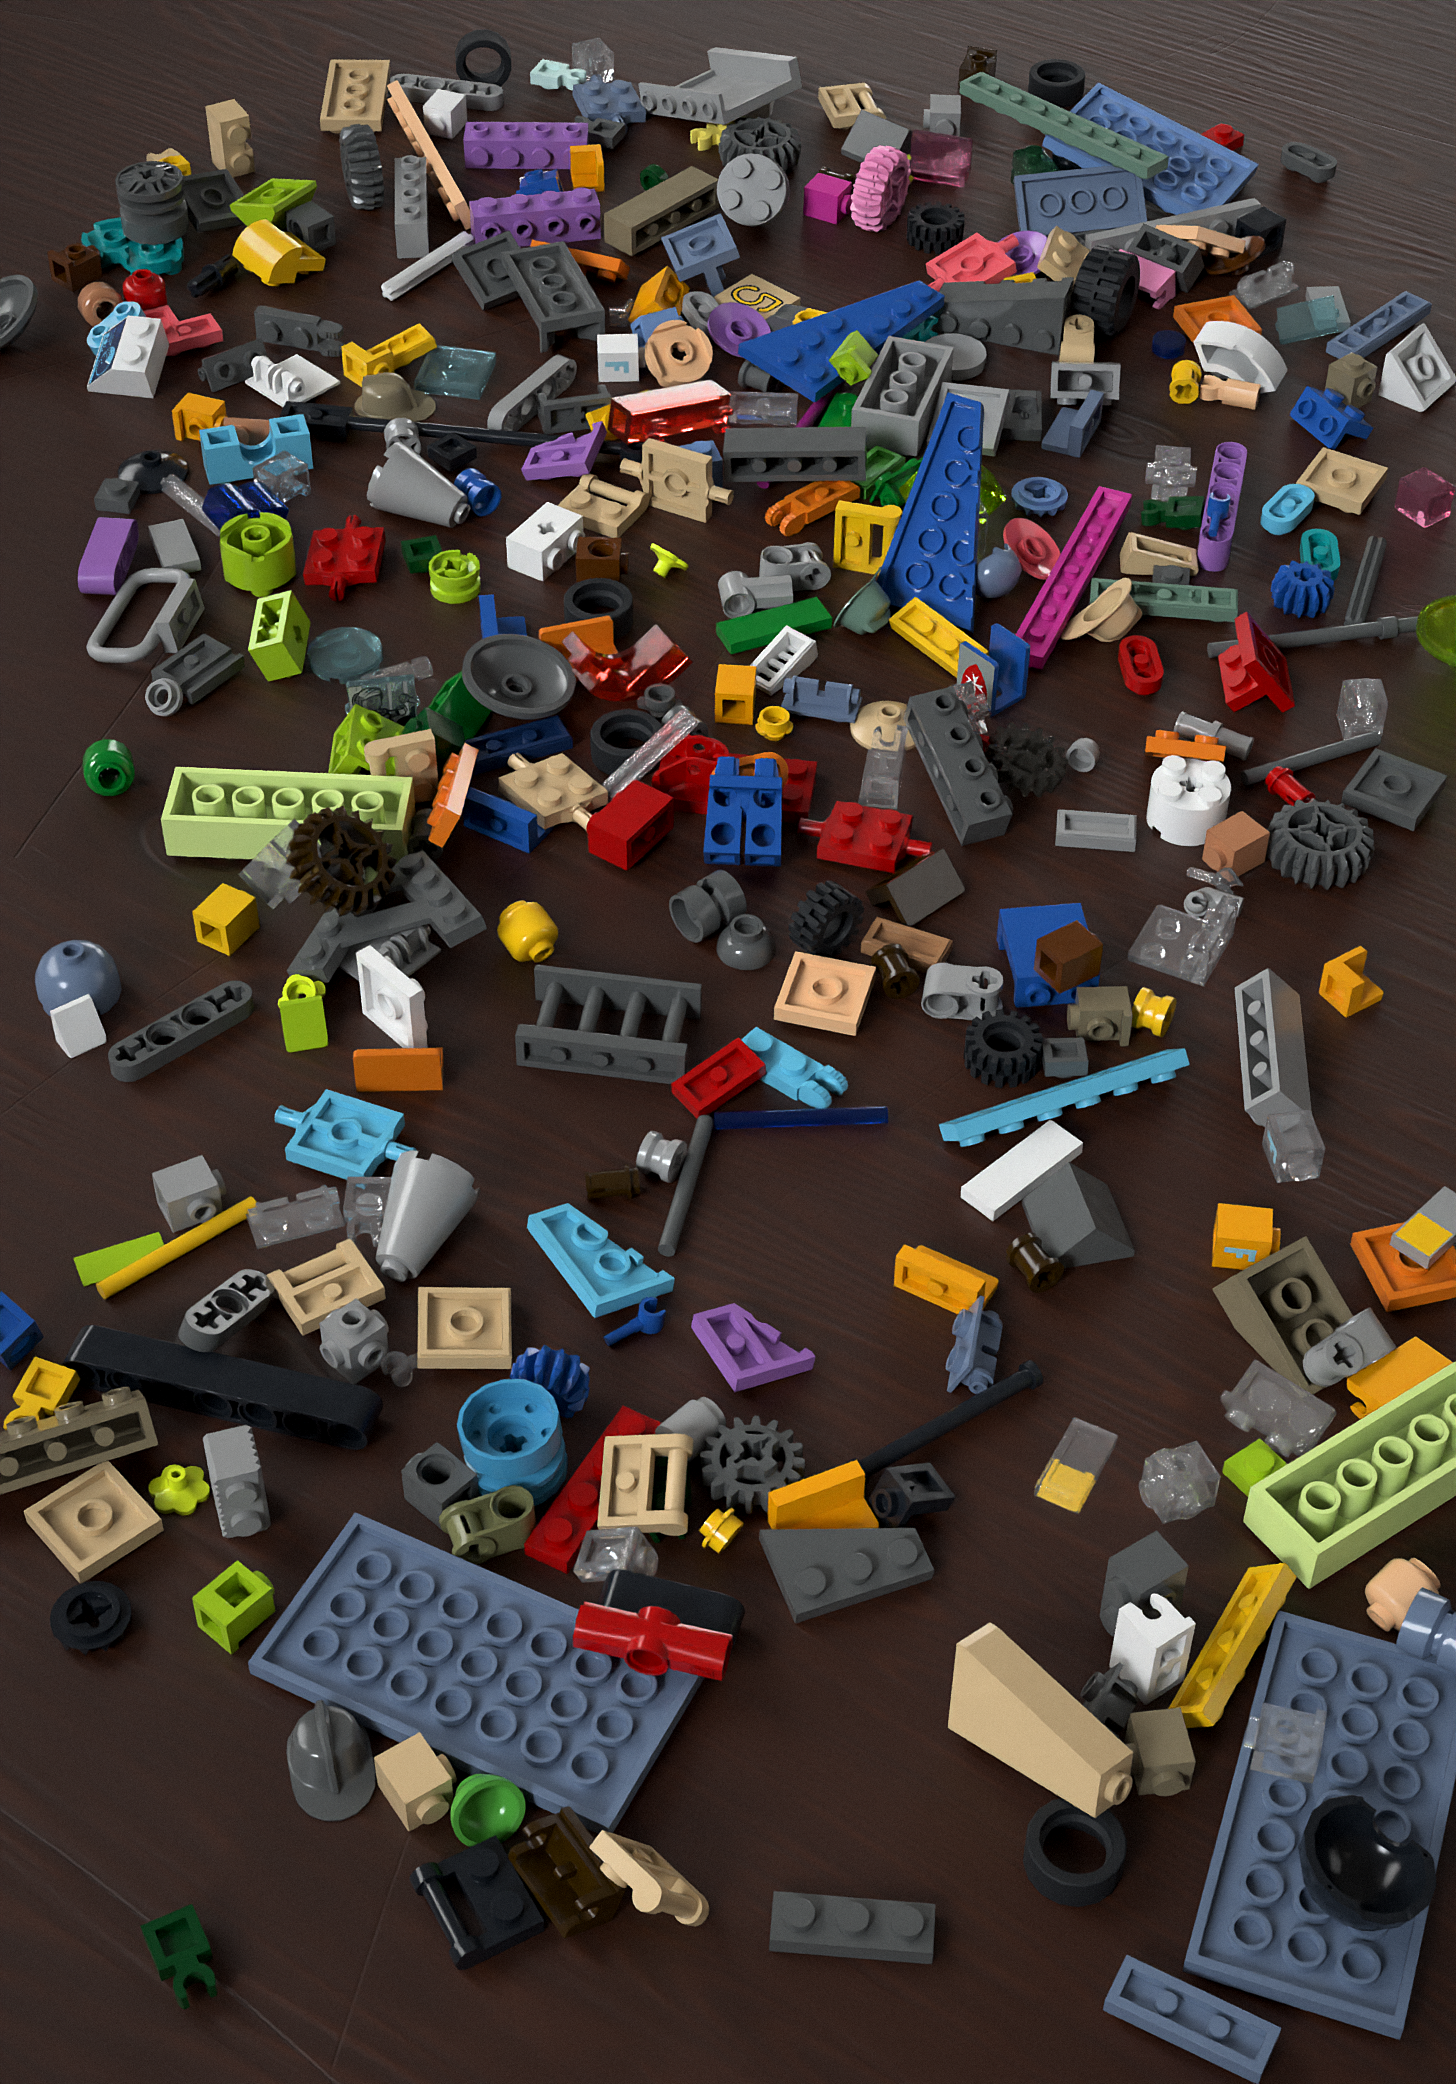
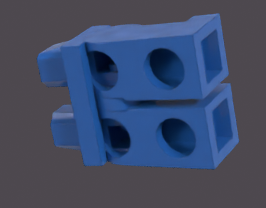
[703,756,782,867]

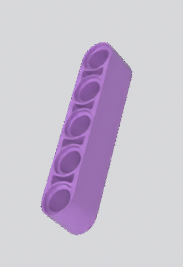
[1197,442,1247,572]

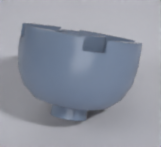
[35,940,122,1016]

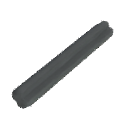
[1343,535,1387,626]

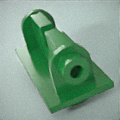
[869,458,923,507]

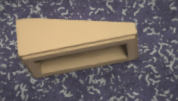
[1120,532,1199,576]

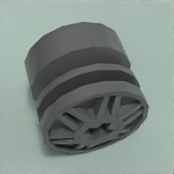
[115,161,189,245]

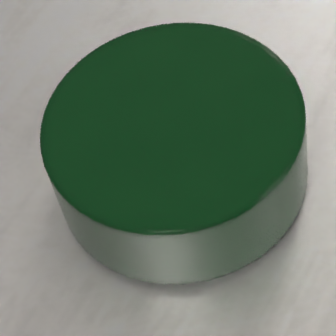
[640,164,669,191]

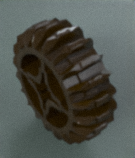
[285,806,397,917]

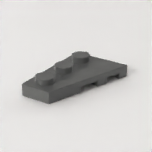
[759,1528,934,1624]

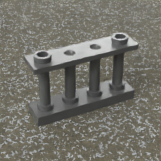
[515,964,702,1084]

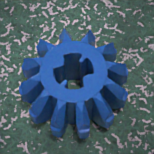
[1271,560,1335,618]
[509,1345,590,1418]

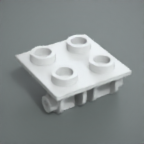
[245,354,340,407]

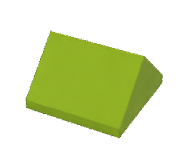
[230,178,317,230]

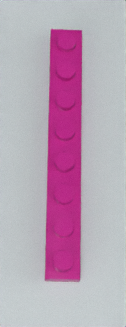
[1016,486,1133,669]

